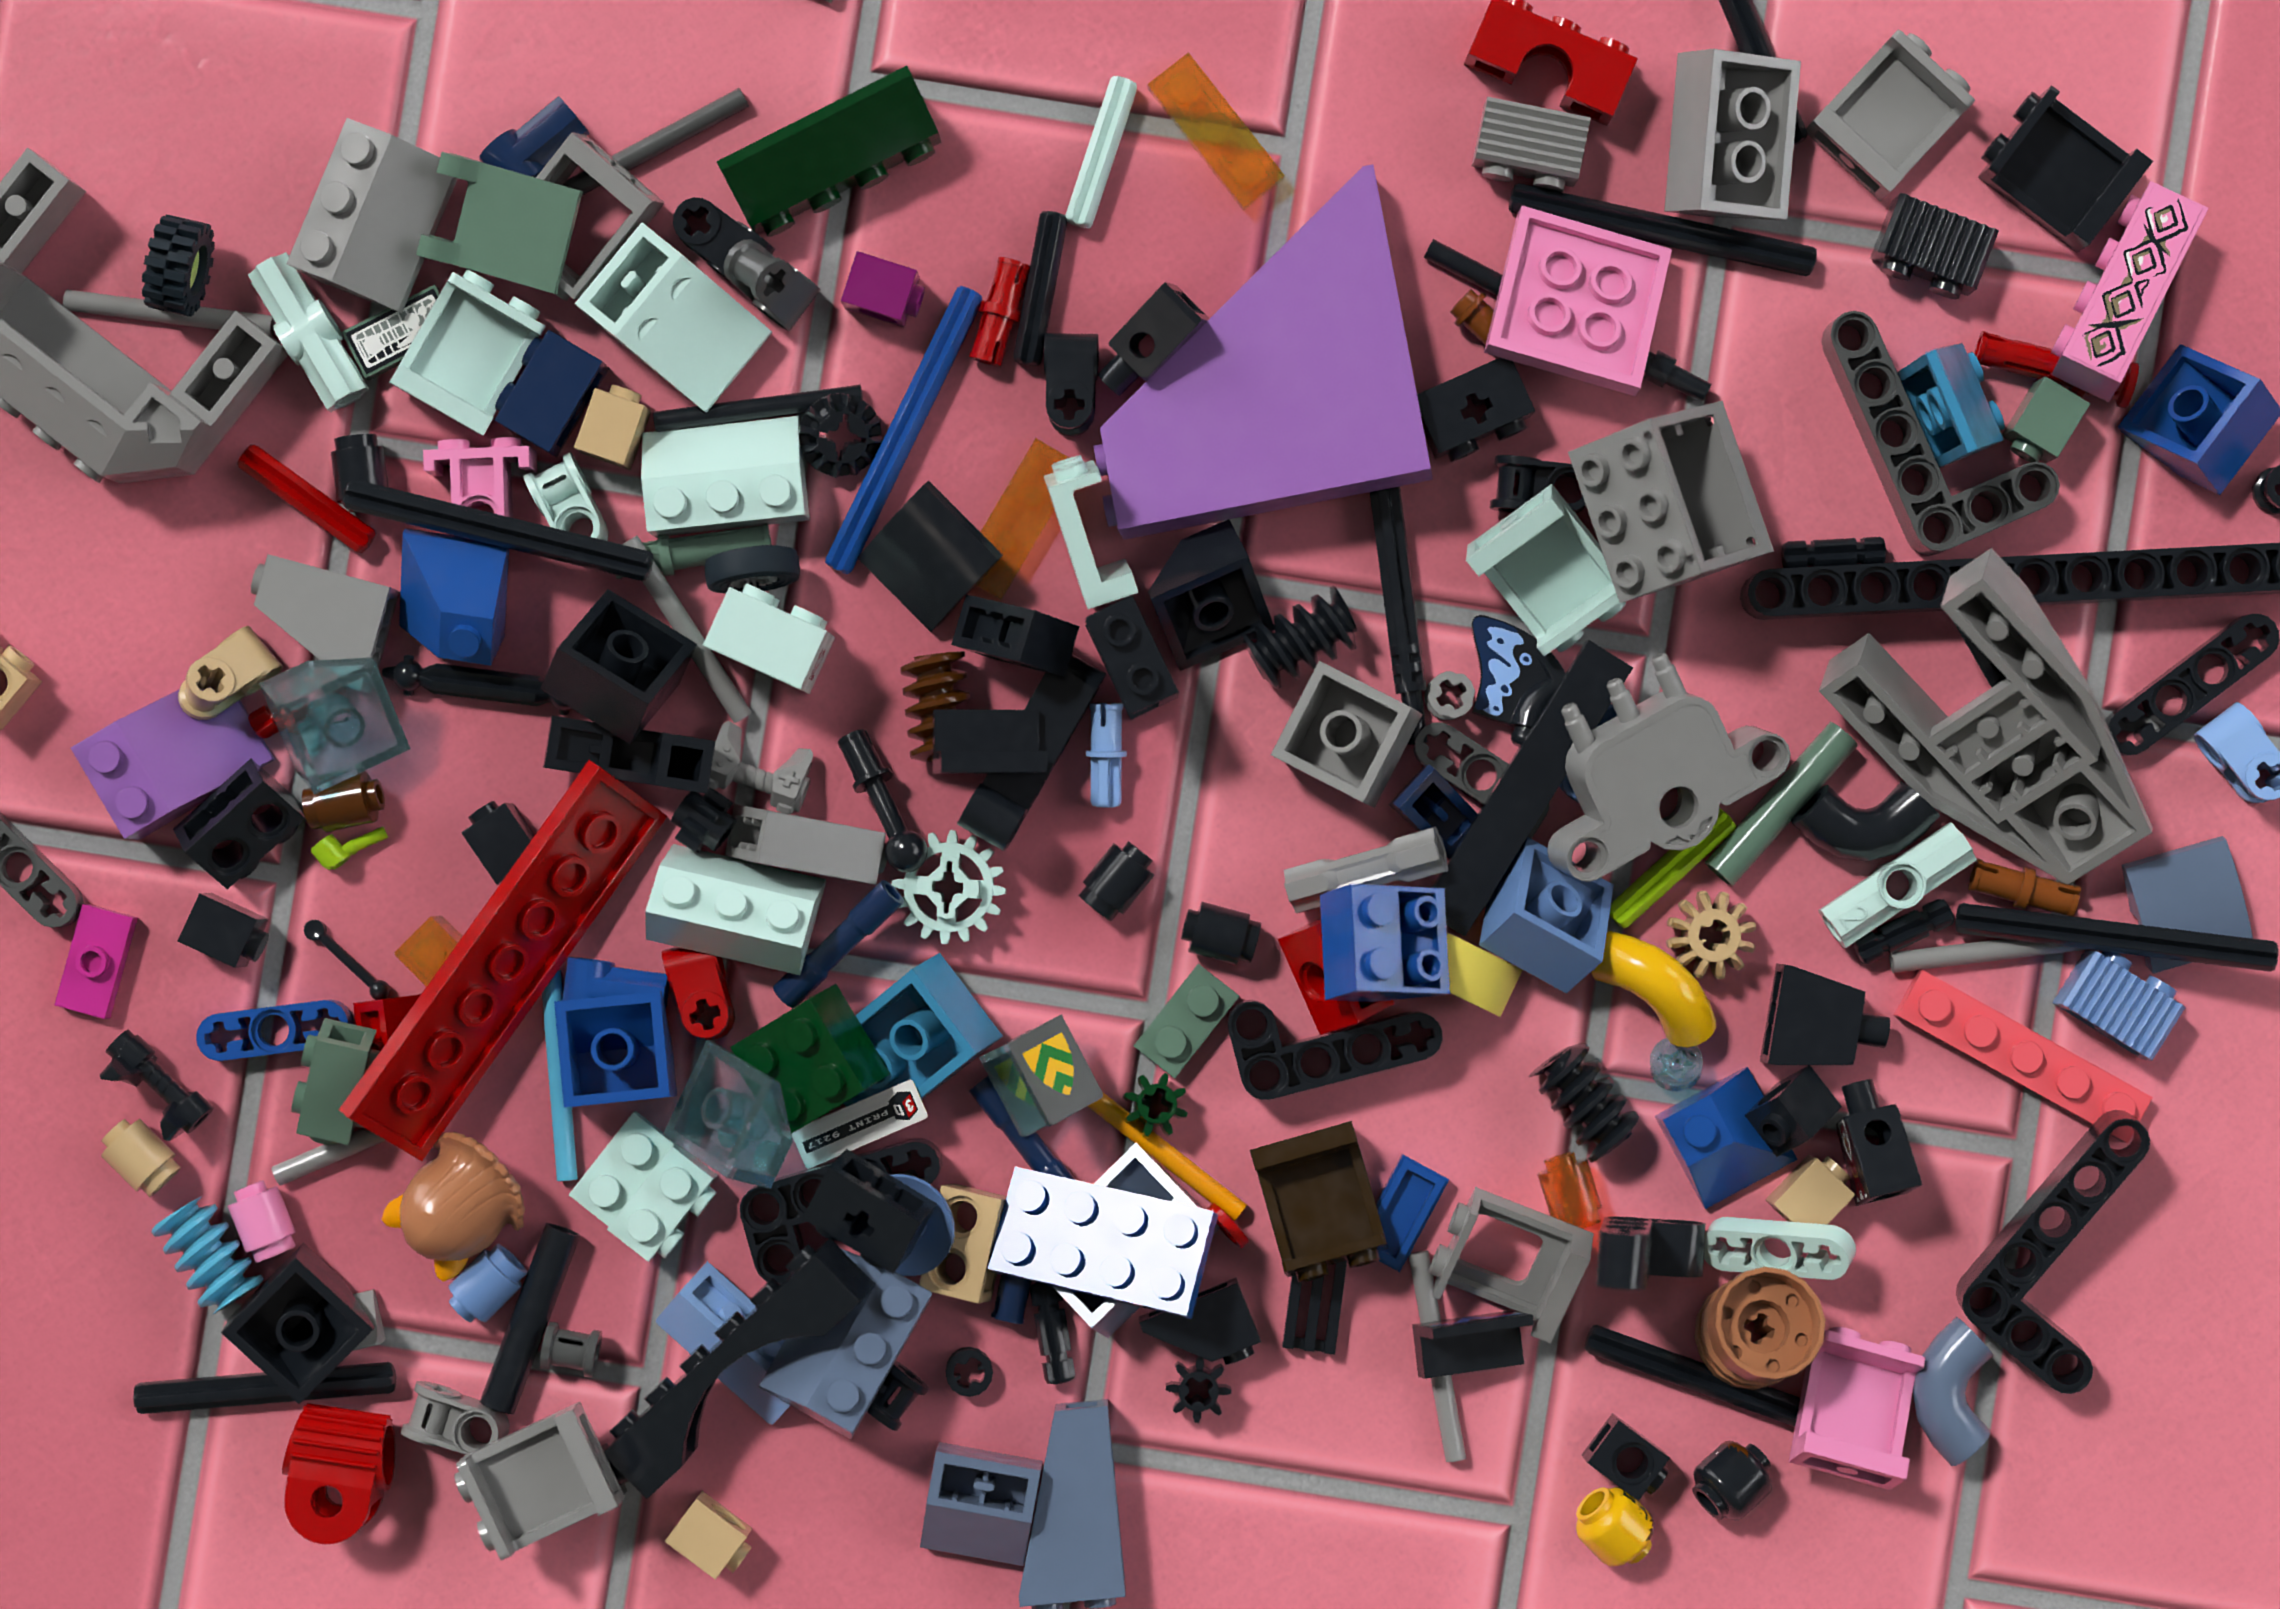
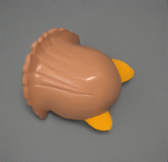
[381,1132,525,1282]

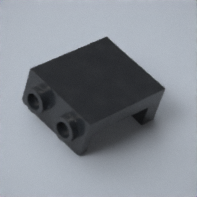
[1978,85,2153,253]
[1085,595,1179,720]

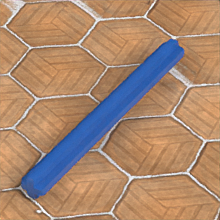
[825,286,983,574]

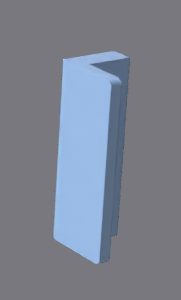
[656,1261,791,1425]

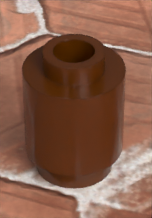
[302,771,385,832]

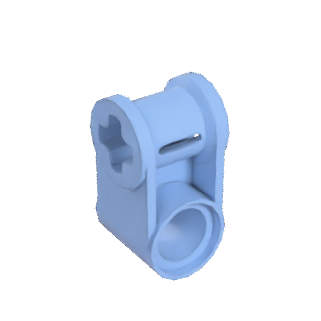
[2194,702,2280,803]

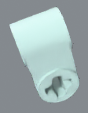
[523,452,609,541]

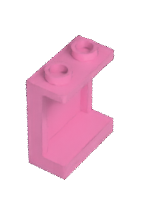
[1789,1327,1926,1490]

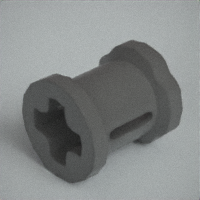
[540,1321,602,1378]

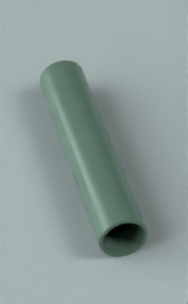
[1705,722,1858,887]

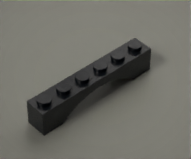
[604,1238,874,1499]

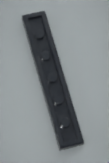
[1431,640,1633,936]

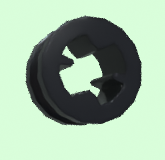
[945,1347,993,1397]

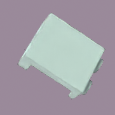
[389,269,546,436]
[1043,455,1139,609]
[1466,484,1626,656]

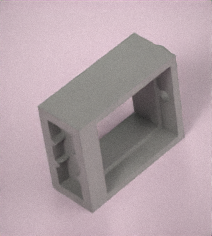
[536,132,665,301]

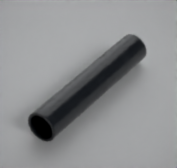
[480,1223,581,1414]

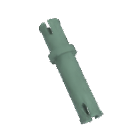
[615,523,772,579]

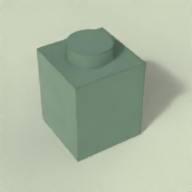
[2002,376,2091,463]

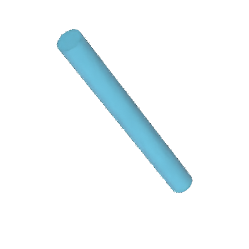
[542,970,578,1181]

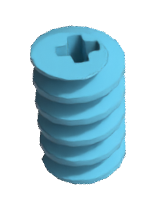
[151,1196,264,1315]

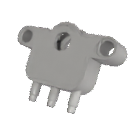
[1547,653,1791,882]

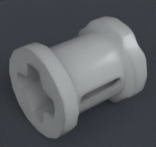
[1424,671,1475,720]

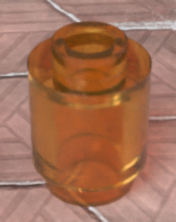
[1537,1152,1602,1229]

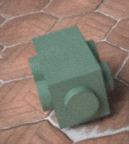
[291,1018,380,1145]

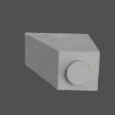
[251,554,400,691]
[725,804,887,885]

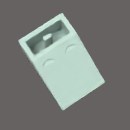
[575,222,773,413]

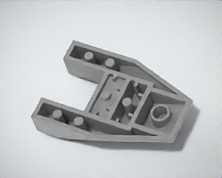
[1819,548,2153,885]

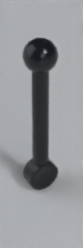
[304,920,390,1000]

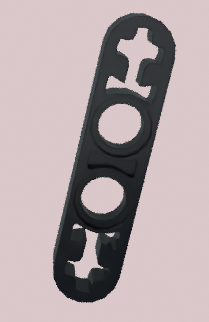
[2105,614,2280,756]

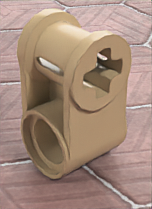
[178,626,283,720]

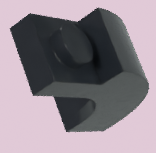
[543,715,716,794]

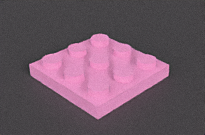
[1484,206,1672,396]

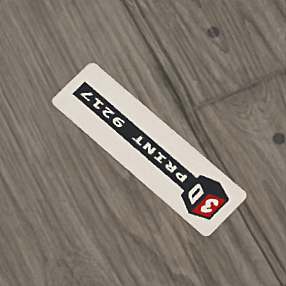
[792,1079,928,1169]

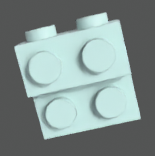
[569,1111,718,1262]

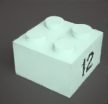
[703,583,835,694]

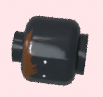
[1692,1441,1772,1520]

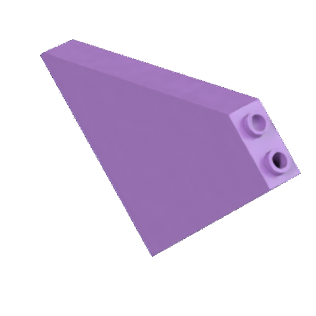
[1094,164,1433,540]

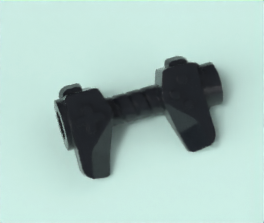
[100,1029,214,1141]

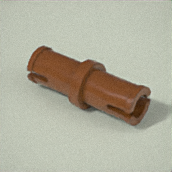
[1968,858,2081,917]

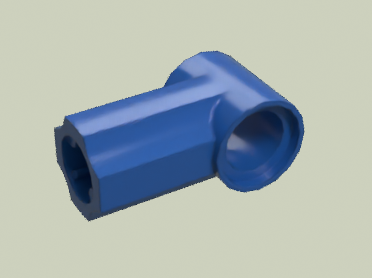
[562,957,670,1011]

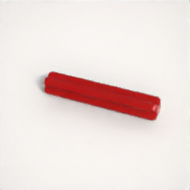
[237,444,376,553]

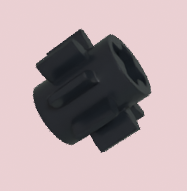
[671,788,737,853]
[1166,1356,1231,1423]

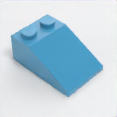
[1897,343,2005,468]
[843,953,1003,1107]

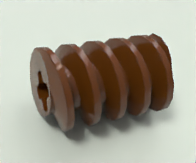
[900,651,970,762]

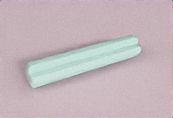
[1065,76,1137,228]

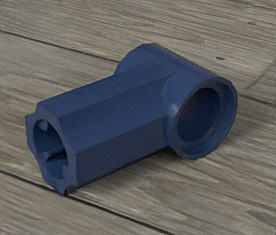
[479,96,590,178]

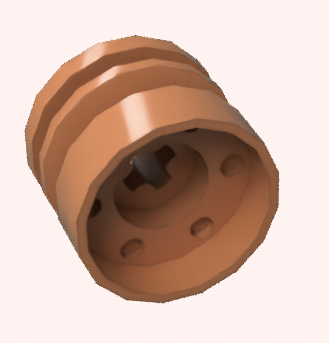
[1694,1267,1825,1390]

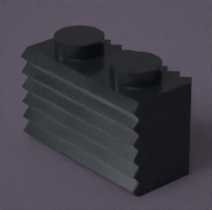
[1870,193,1999,299]

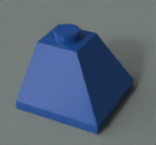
[399,528,509,666]
[1655,1067,1798,1209]

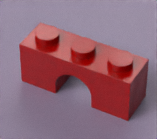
[1464,0,1638,126]

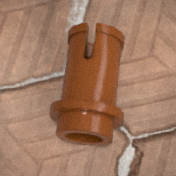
[1450,289,1494,345]

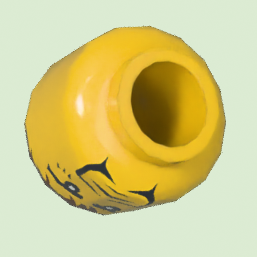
[1576,1487,1655,1567]

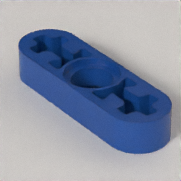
[196,999,353,1061]

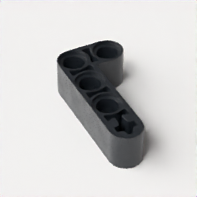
[957,654,1107,851]
[1227,1000,1443,1100]
[740,1138,942,1284]
[1597,1216,1706,1290]

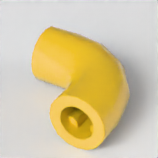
[1591,931,1716,1048]

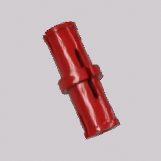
[969,257,1030,367]

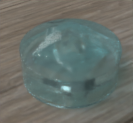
[1650,1038,1703,1092]

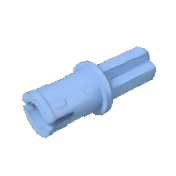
[1086,703,1127,808]

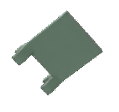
[416,152,583,294]

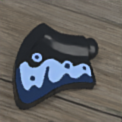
[1471,615,1565,747]

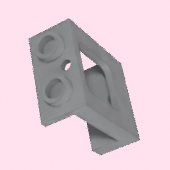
[1429,1187,1594,1343]

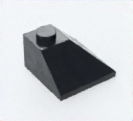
[1148,519,1275,671]

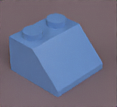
[1479,837,1614,994]

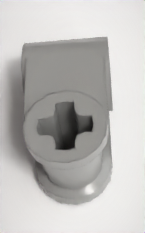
[401,1381,510,1455]

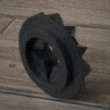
[799,393,883,478]

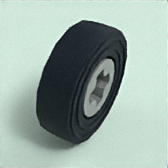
[705,545,800,594]

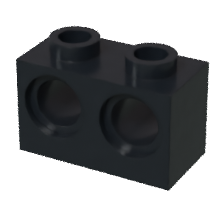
[951,594,1080,677]
[173,758,306,890]

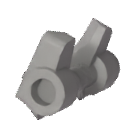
[708,721,813,814]

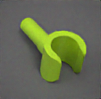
[311,826,388,870]

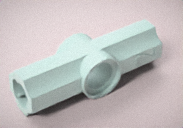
[248,252,369,412]
[1818,822,1977,948]

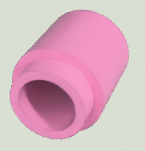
[227,1180,296,1263]

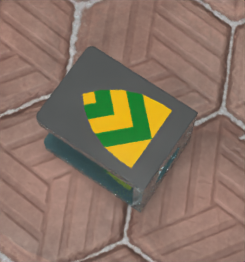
[979,1014,1103,1137]

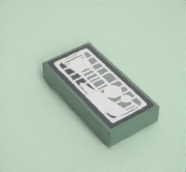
[342,284,440,381]

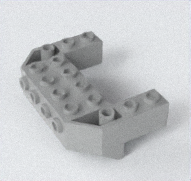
[0,148,288,484]

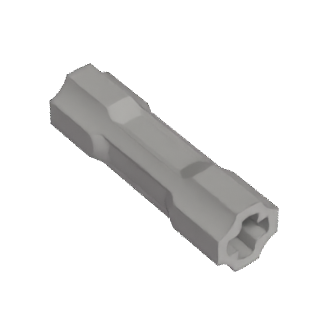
[1283,827,1448,914]

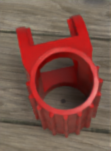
[282,1403,396,1544]

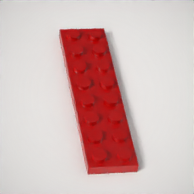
[339,760,668,1161]

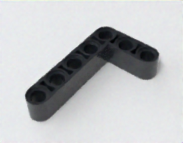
[1956,1110,2150,1394]

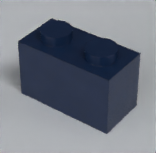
[495,330,610,458]

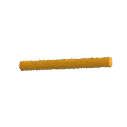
[1087,1092,1247,1221]

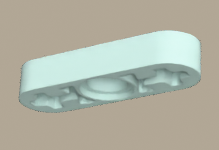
[1704,1217,1856,1280]

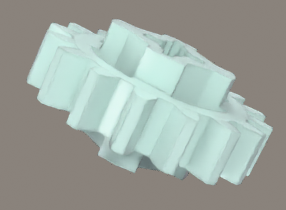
[892,830,1006,944]

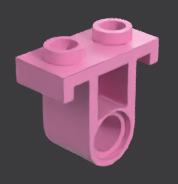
[423,437,537,518]

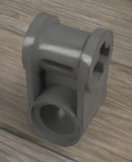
[723,239,821,331]

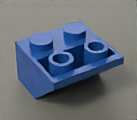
[1320,884,1450,1002]

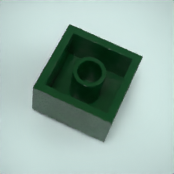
[730,984,890,1138]

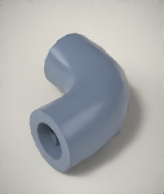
[1913,1317,1993,1466]

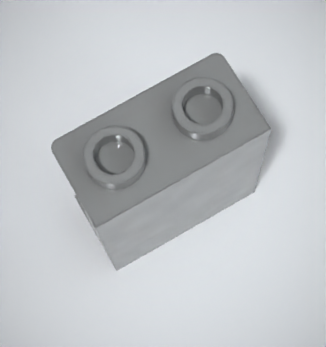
[1806,29,1975,201]
[454,1402,625,1561]

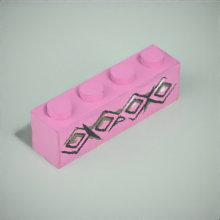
[2051,181,2209,402]

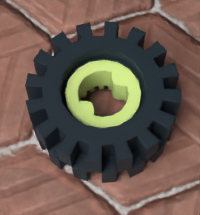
[142,214,215,317]

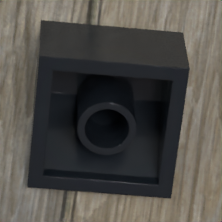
[221,1243,375,1404]

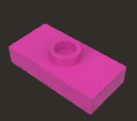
[54,904,138,1019]

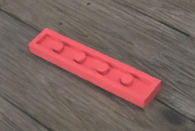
[1894,970,2153,1143]

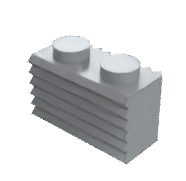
[1472,97,1591,192]

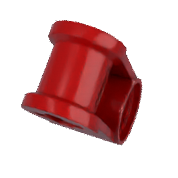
[662,947,735,1040]

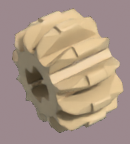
[1666,891,1756,979]

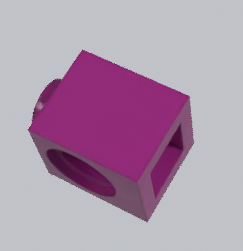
[841,251,925,328]

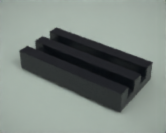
[1282,1261,1347,1355]

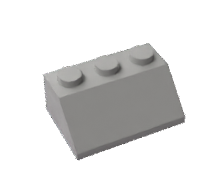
[1664,49,1801,220]
[286,118,458,313]

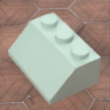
[641,416,810,537]
[645,844,826,975]

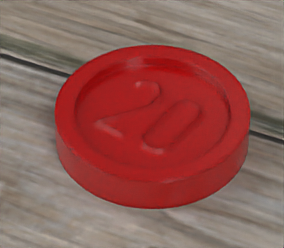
[1206,1203,1249,1249]

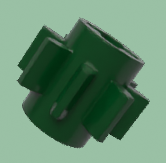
[1123,1073,1188,1138]

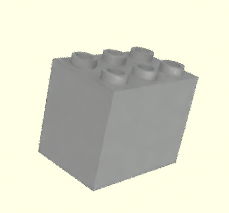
[1568,401,1774,603]

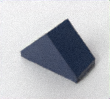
[1389,764,1477,859]

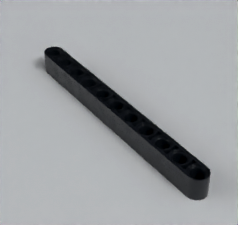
[1740,543,2280,620]

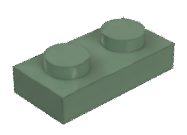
[1134,963,1239,1078]

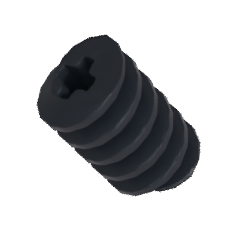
[1240,586,1357,689]
[1528,1042,1639,1163]

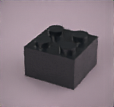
[540,589,697,745]

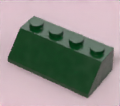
[716,65,941,237]

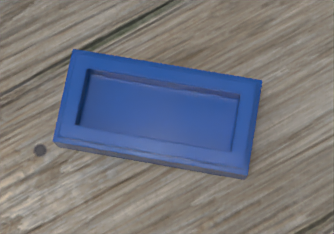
[1376,1154,1449,1272]

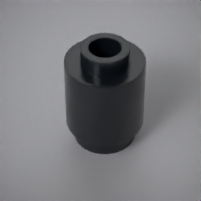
[331,434,389,512]
[1079,841,1155,921]
[1181,901,1261,965]

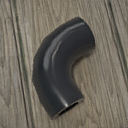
[1791,781,1940,861]

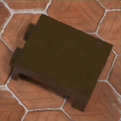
[1250,1121,1389,1283]

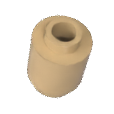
[101,1119,181,1197]

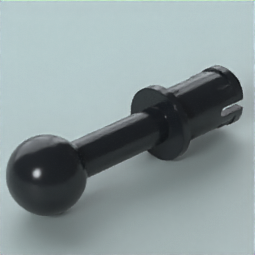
[837,729,928,872]

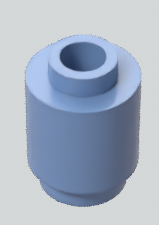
[448,1244,527,1322]

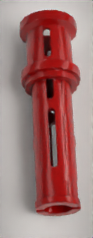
[1974,331,2139,409]

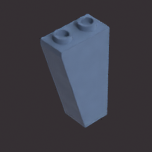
[1019,1399,1126,1609]

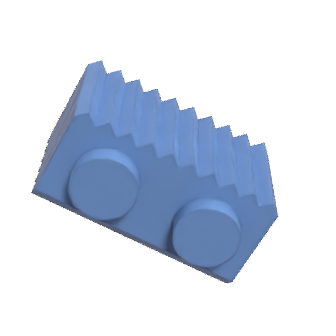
[2053,950,2186,1061]

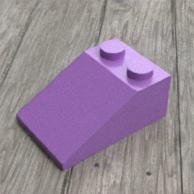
[71,687,275,840]

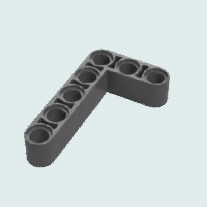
[1821,311,2060,556]

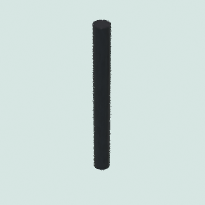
[653,384,863,432]

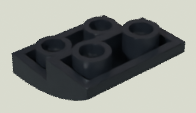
[858,481,1003,632]

